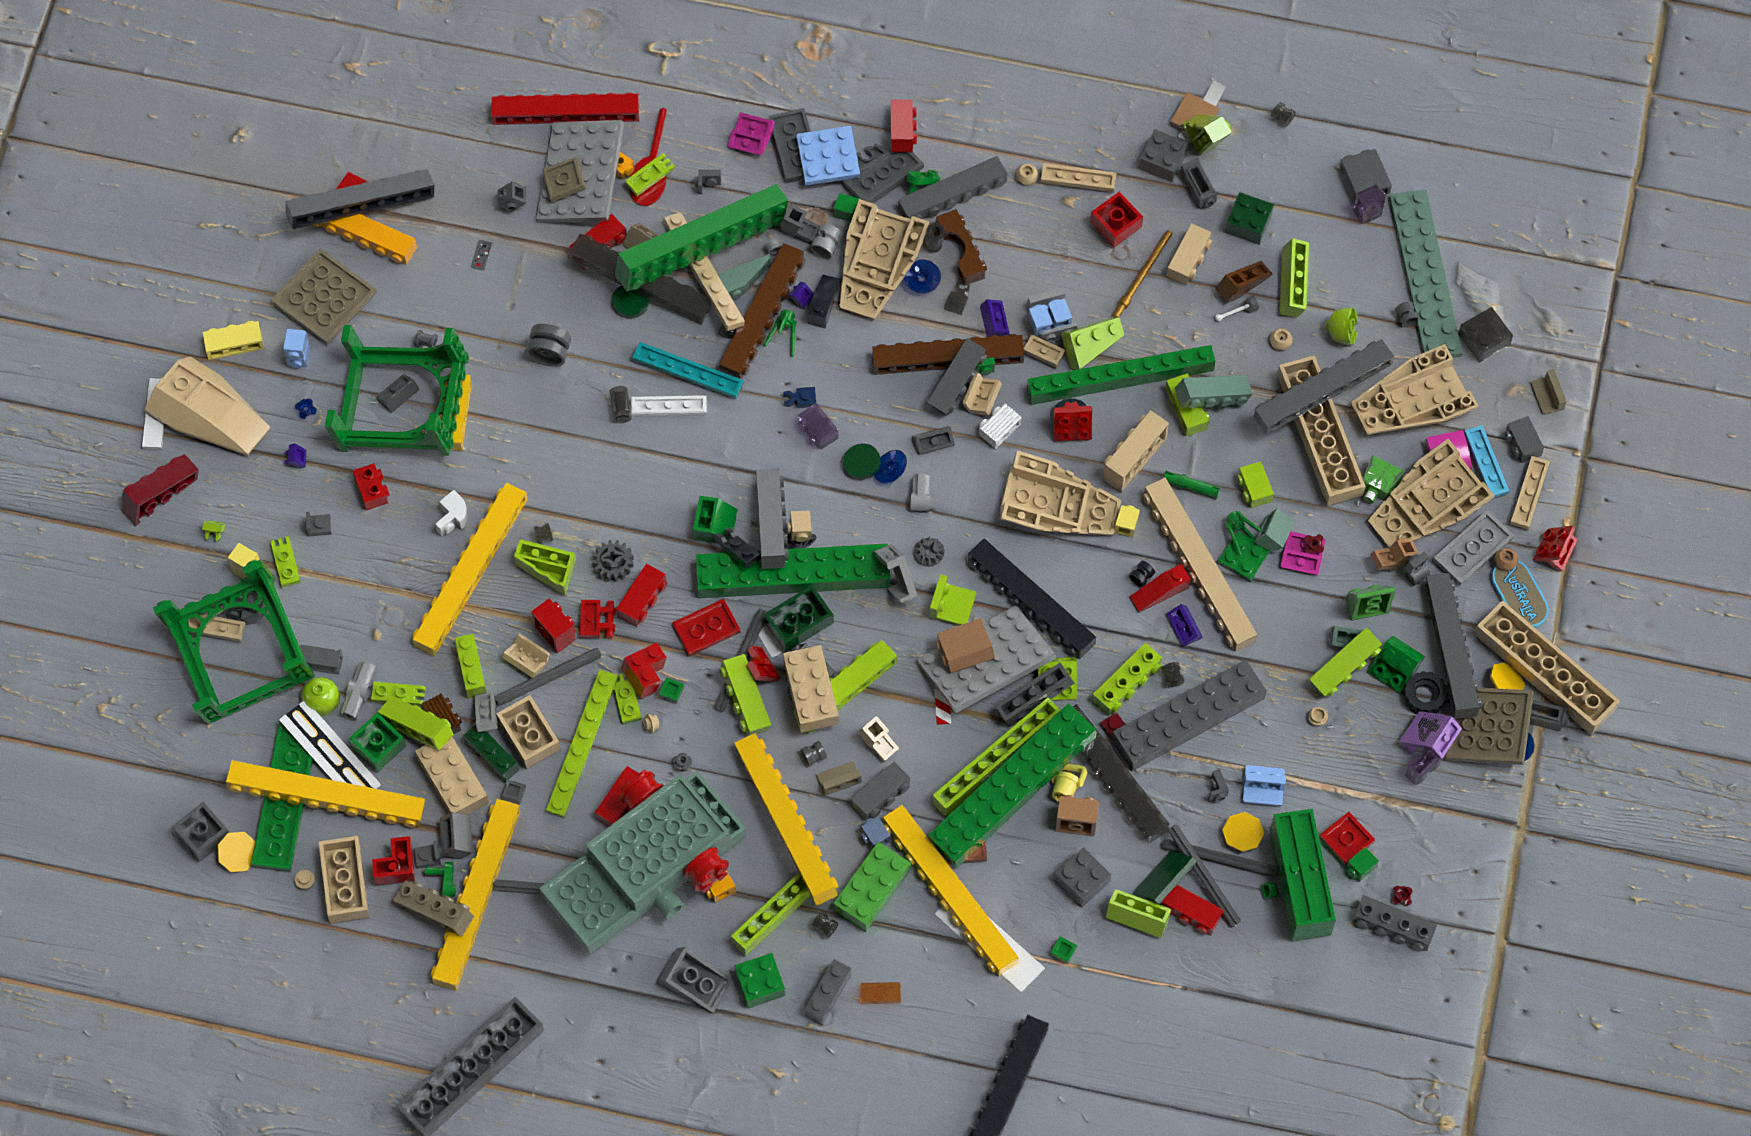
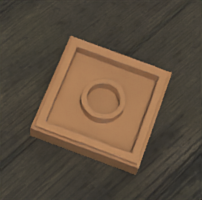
[1170,92,1220,132]

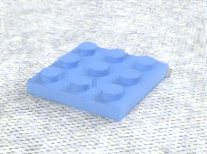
[797,126,860,186]

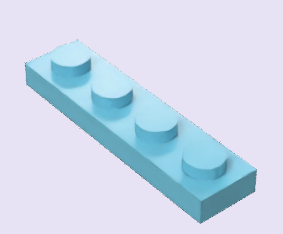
[1464,425,1509,498]

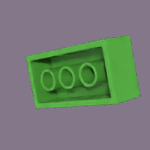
[833,842,911,932]

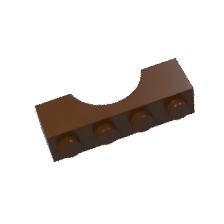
[936,209,987,286]

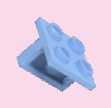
[1243,765,1286,806]

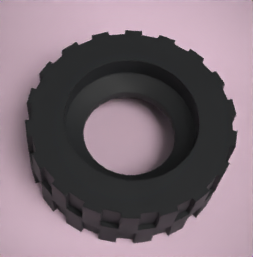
[1403,671,1448,715]

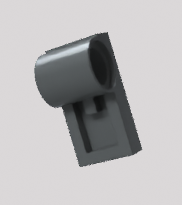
[1403,552,1430,586]

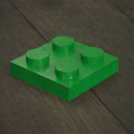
[1218,531,1270,582]

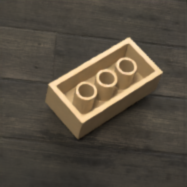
[1103,410,1169,493]
[783,645,839,732]
[415,737,489,815]
[319,836,370,923]

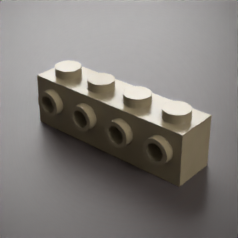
[393,880,474,937]

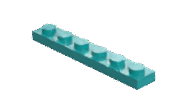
[632,342,744,399]

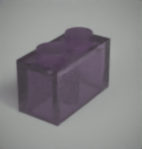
[1353,184,1386,225]
[797,403,839,450]

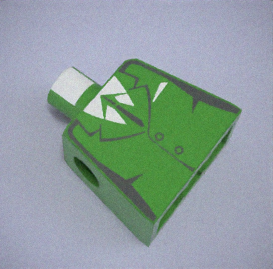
[1363,455,1404,503]

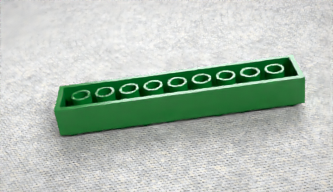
[615,184,788,291]
[696,543,890,599]
[928,703,1096,869]

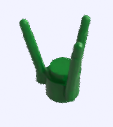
[764,310,797,357]
[1225,511,1261,555]

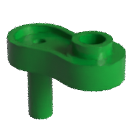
[906,170,941,195]
[425,862,456,899]

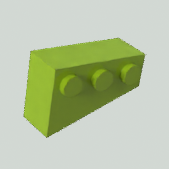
[1182,114,1232,155]
[1061,317,1124,369]
[514,539,576,596]

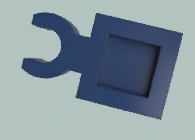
[783,387,817,408]

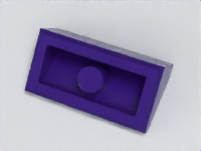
[980,299,1010,337]
[1166,604,1203,647]

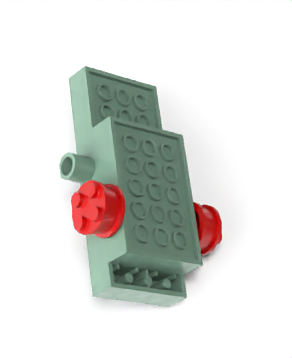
[540,770,747,955]

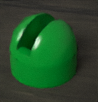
[1261,882,1279,899]

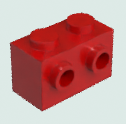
[353,463,390,511]

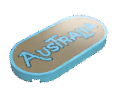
[1492,559,1549,628]

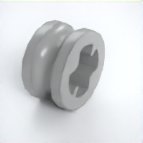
[764,239,782,256]

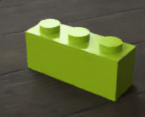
[1165,373,1210,436]
[455,634,487,699]
[1106,889,1171,938]

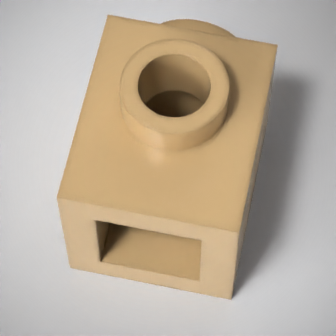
[787,511,812,542]

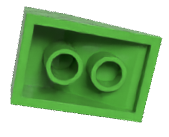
[1346,585,1395,621]

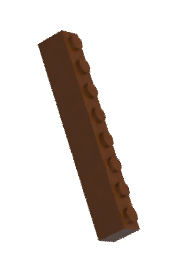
[719,243,806,379]
[872,334,1024,375]

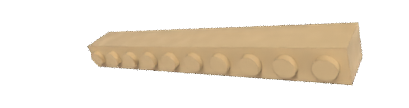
[1143,478,1257,652]

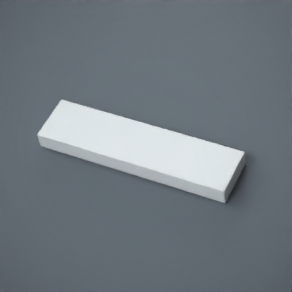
[142,378,165,450]
[631,395,707,417]

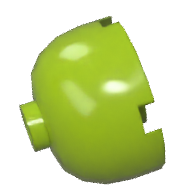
[1326,307,1358,345]
[301,677,341,717]

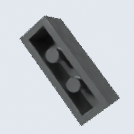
[851,762,910,820]
[805,959,851,1026]

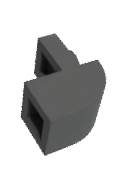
[781,204,820,244]
[225,591,265,625]

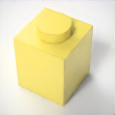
[1114,505,1140,538]

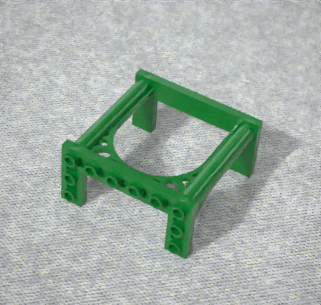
[324,325,469,456]
[153,560,315,725]

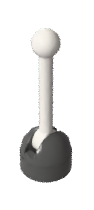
[1215,295,1259,321]

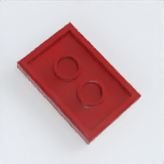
[672,598,741,657]

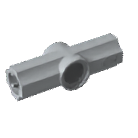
[340,661,376,720]

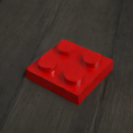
[1319,811,1375,866]

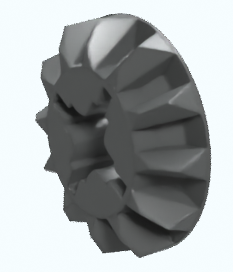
[914,536,945,566]

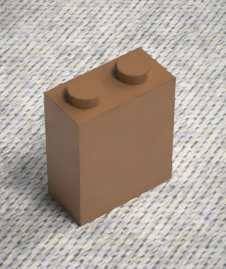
[936,618,995,673]

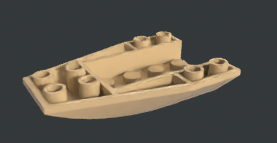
[1351,344,1479,435]
[144,356,271,456]

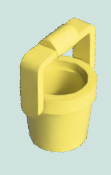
[1052,764,1088,802]

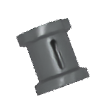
[414,330,438,347]

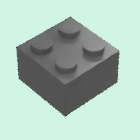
[1139,129,1188,182]
[172,802,229,862]
[1054,847,1111,907]

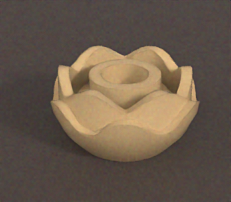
[1015,163,1038,185]
[1269,328,1293,351]

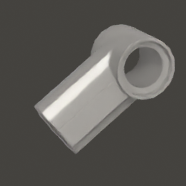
[911,473,930,511]

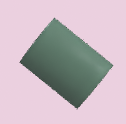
[1255,508,1295,550]
[1331,625,1373,647]

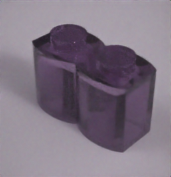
[1405,748,1442,785]

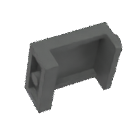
[1340,149,1392,205]

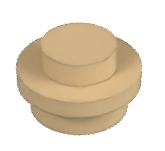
[1308,707,1328,726]
[643,714,659,733]
[295,870,315,889]

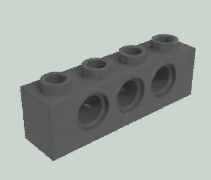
[995,663,1075,726]

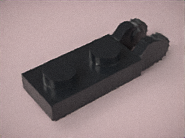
[714,528,761,568]

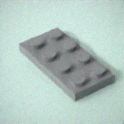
[1433,510,1515,586]

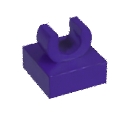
[788,282,814,308]
[284,443,307,469]

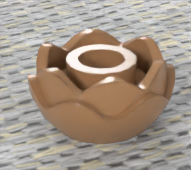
[1494,548,1519,570]

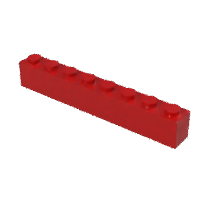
[491,92,639,125]

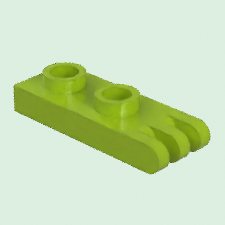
[625,153,676,196]
[270,536,301,588]
[614,673,642,725]
[371,681,426,706]

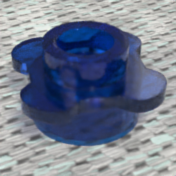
[295,398,317,419]

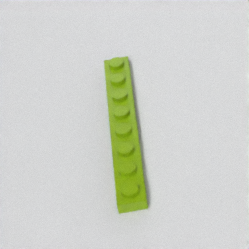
[546,669,618,818]

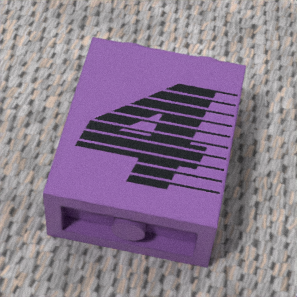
[1399,711,1462,759]

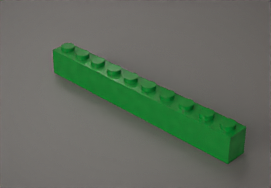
[1027,345,1216,405]

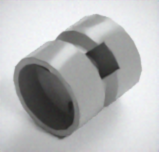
[810,224,842,259]

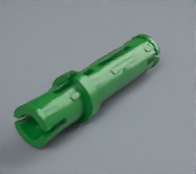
[1163,470,1220,499]

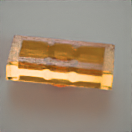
[861,982,901,1004]

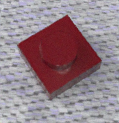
[1100,712,1126,740]

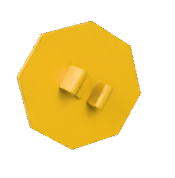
[1490,662,1525,690]
[1222,812,1265,852]
[217,832,256,872]

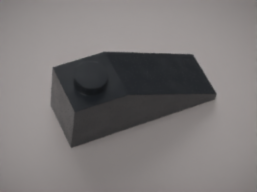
[808,274,841,328]

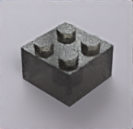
[1458,307,1513,363]

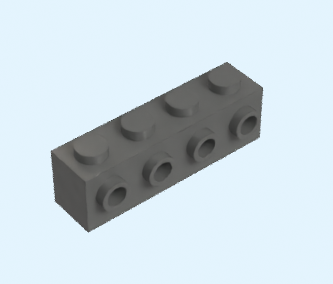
[927,338,987,414]
[1353,895,1438,951]

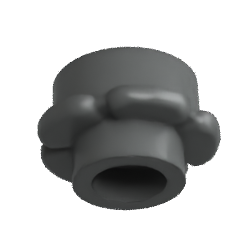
[673,753,692,771]

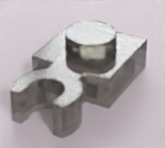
[944,281,970,315]

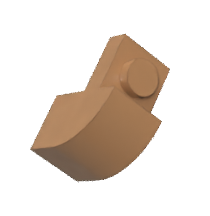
[1370,538,1419,572]

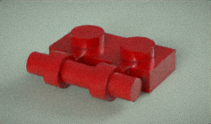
[580,600,616,639]

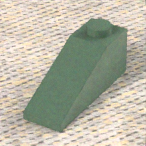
[718,254,771,300]

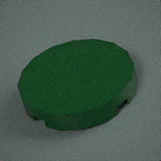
[612,285,649,319]
[843,443,881,480]

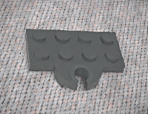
[843,143,924,203]

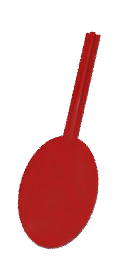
[629,107,667,206]

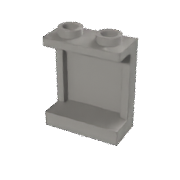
[1027,287,1077,343]
[875,544,918,603]

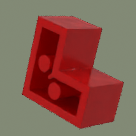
[621,642,667,699]
[372,836,415,886]

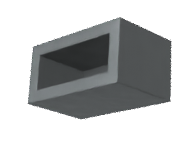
[1504,416,1544,463]
[440,812,473,859]

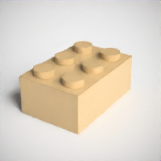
[496,695,560,769]

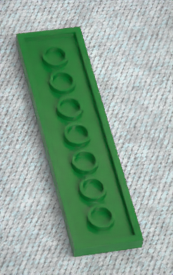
[251,721,313,872]

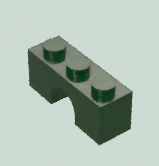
[463,725,519,783]

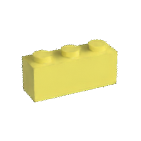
[203,321,264,360]

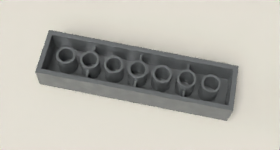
[1112,659,1267,771]
[396,997,544,1136]

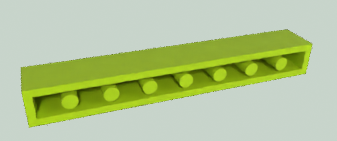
[932,698,1060,817]

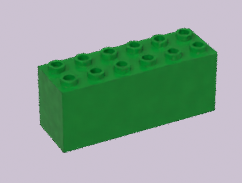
[1270,808,1336,941]

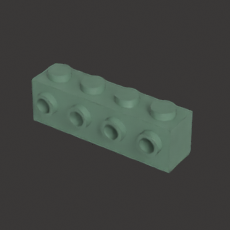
[1175,375,1253,408]

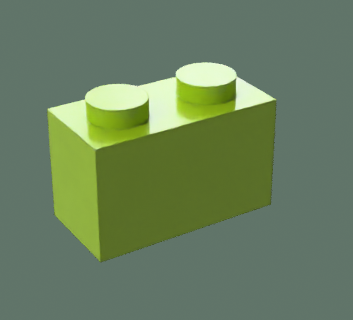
[1236,461,1274,508]

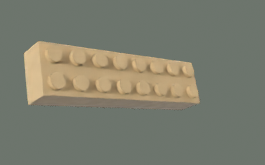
[1277,355,1366,506]
[1474,600,1620,735]

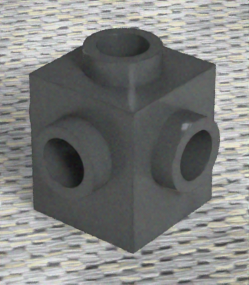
[497,182,527,211]

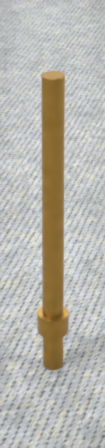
[1112,230,1173,317]

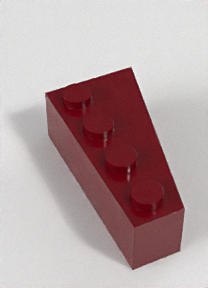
[121,454,199,527]

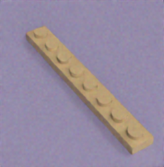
[664,212,745,331]

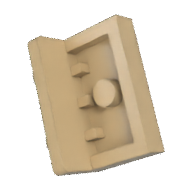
[963,373,1002,416]
[502,634,550,678]

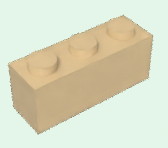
[1167,223,1213,285]

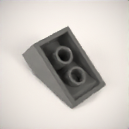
[657,947,733,1013]

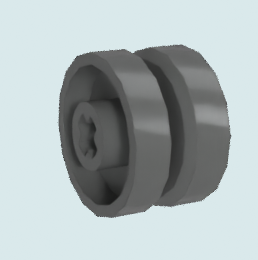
[525,324,571,367]

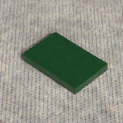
[1133,851,1196,904]

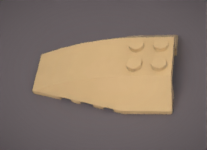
[840,199,930,320]
[1368,439,1495,547]
[1000,450,1121,536]

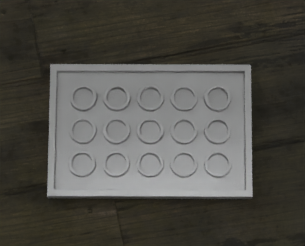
[537,120,624,223]
[917,605,1056,713]

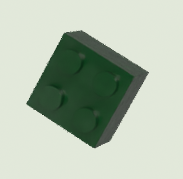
[1225,192,1274,245]

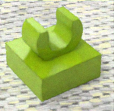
[202,520,226,541]

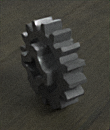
[592,540,634,581]

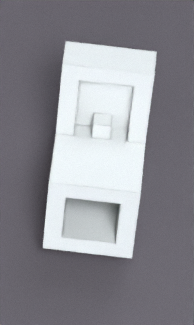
[435,490,468,536]

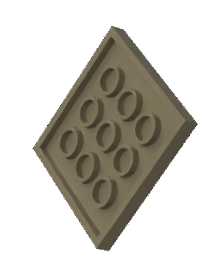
[271,248,377,345]
[1445,688,1534,765]

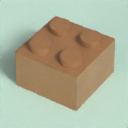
[1055,795,1099,837]

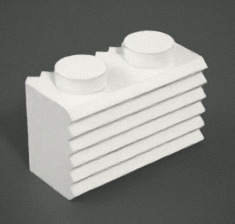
[979,404,1022,449]

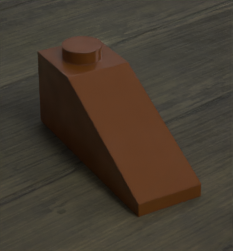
[1216,261,1273,302]

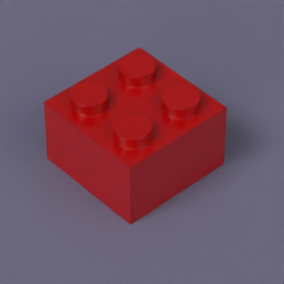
[1090,191,1143,247]
[531,598,576,654]

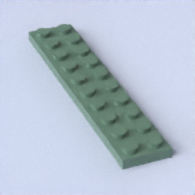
[1389,189,1463,358]

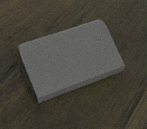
[376,374,419,412]
[913,426,955,455]

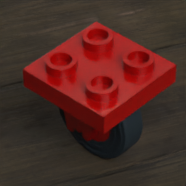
[1054,398,1092,442]

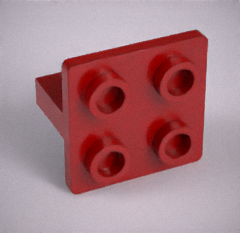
[1533,526,1578,572]

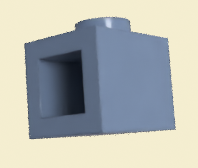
[860,817,891,849]

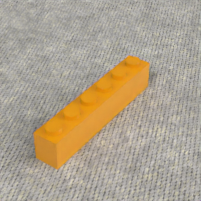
[313,214,417,265]

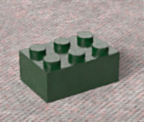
[764,585,834,653]

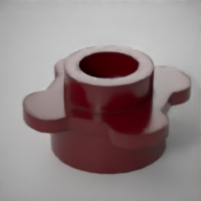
[1304,534,1324,554]
[1392,885,1413,906]

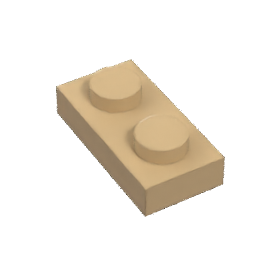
[1024,335,1065,368]

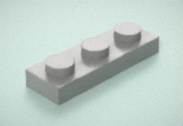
[475,691,497,732]

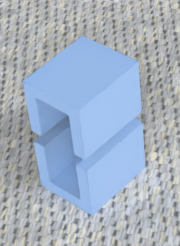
[1028,299,1072,336]
[283,329,310,368]

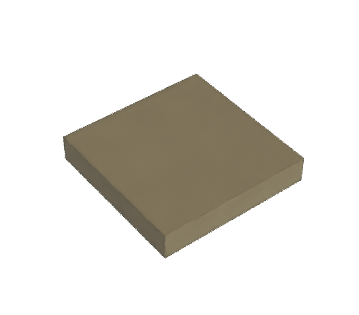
[542,157,586,202]

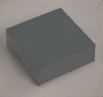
[501,779,526,804]

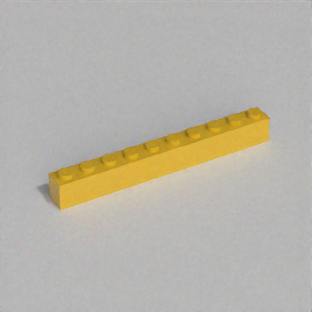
[412,483,527,657]
[734,733,839,906]
[226,760,425,828]
[431,799,521,991]
[883,805,1019,976]

